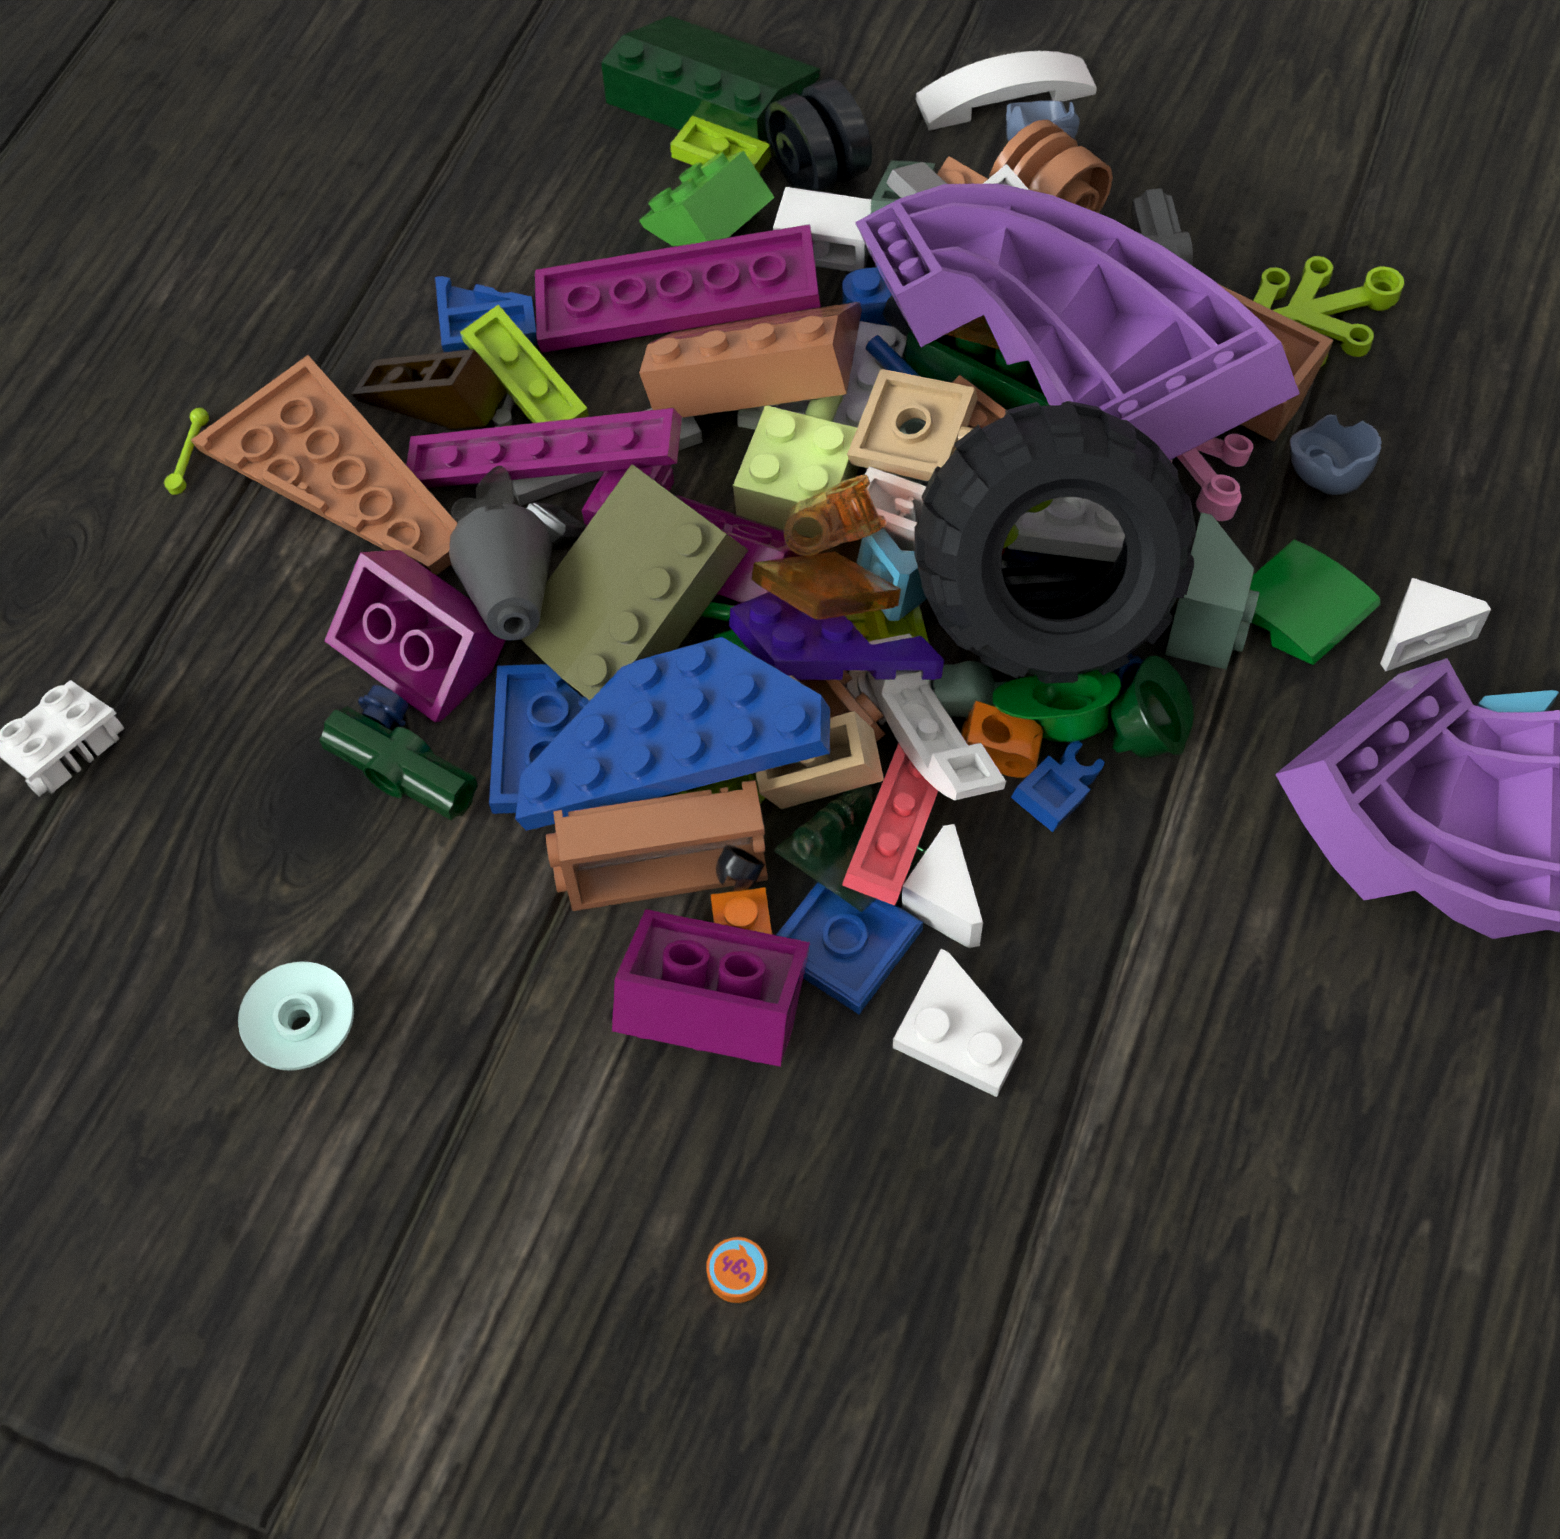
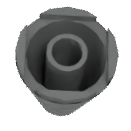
[449,504,552,640]

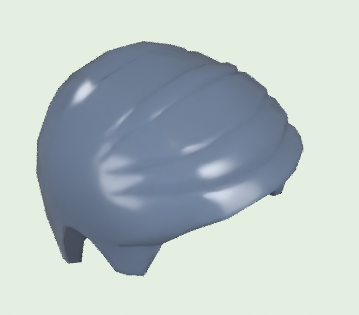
[1006,101,1079,141]
[1290,415,1382,495]

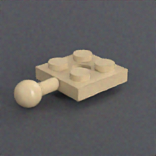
[847,369,978,481]

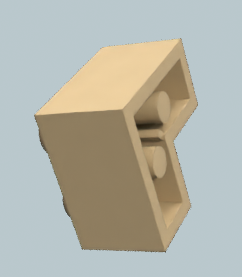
[756,675,884,809]

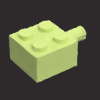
[733,395,860,543]

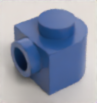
[842,267,892,326]

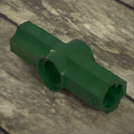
[319,706,478,821]

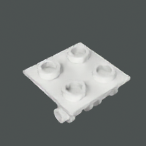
[0,680,124,797]

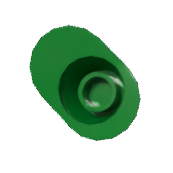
[992,670,1121,742]

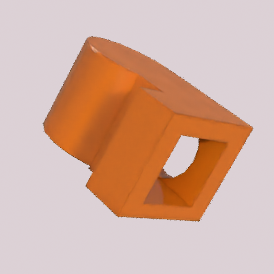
[961,701,1043,778]

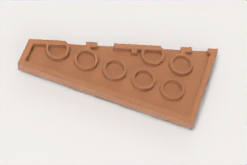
[191,355,458,575]

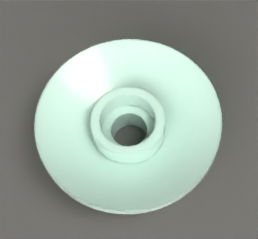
[238,962,354,1070]

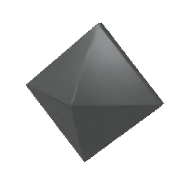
[526,502,586,547]

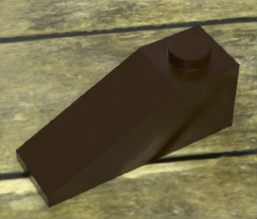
[352,349,507,429]

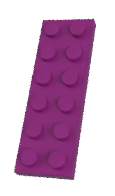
[535,224,821,353]

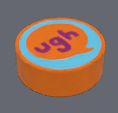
[706,1237,768,1303]

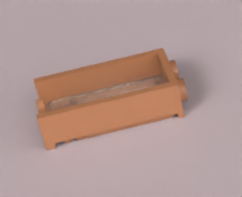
[546,780,768,911]

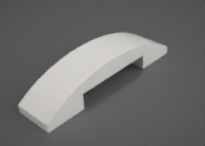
[916,51,1097,130]
[867,634,1006,800]

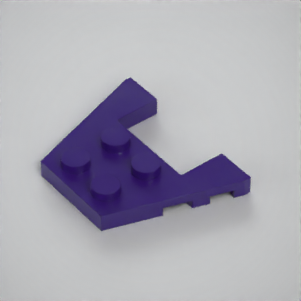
[729,561,944,680]

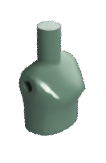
[931,661,1006,719]

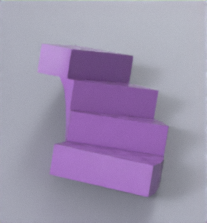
[855,184,1300,460]
[1275,658,1560,939]

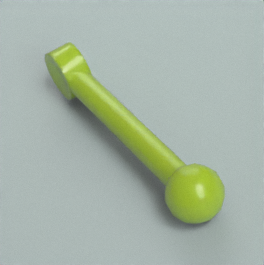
[164,408,209,495]

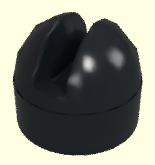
[716,845,765,891]

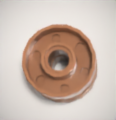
[989,119,1113,213]

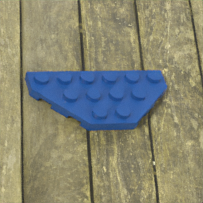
[515,637,830,831]

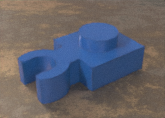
[1011,741,1104,832]

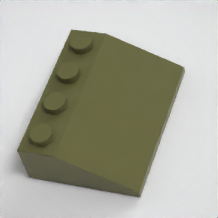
[521,464,748,700]

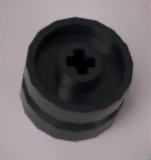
[765,77,872,193]

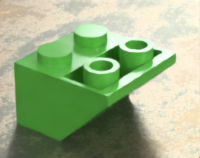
[639,151,774,247]

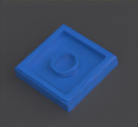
[777,865,923,1014]

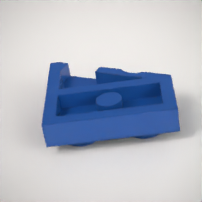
[435,276,538,352]

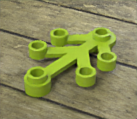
[1253,256,1404,367]

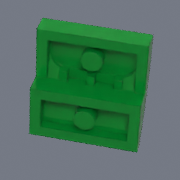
[1249,539,1380,665]

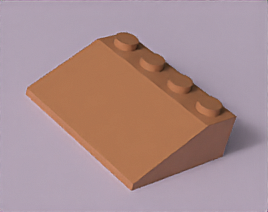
[639,302,862,418]

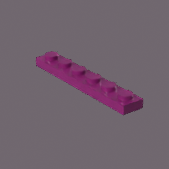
[406,408,682,488]

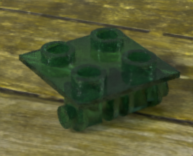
[775,785,926,912]

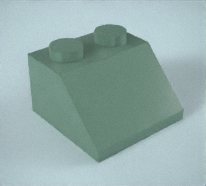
[1165,512,1259,669]

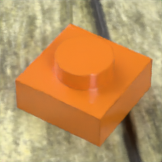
[710,887,772,934]

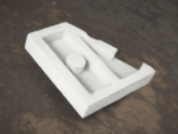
[893,949,1023,1097]

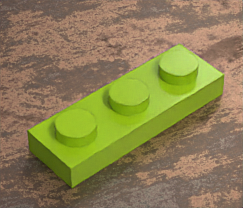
[460,304,589,423]

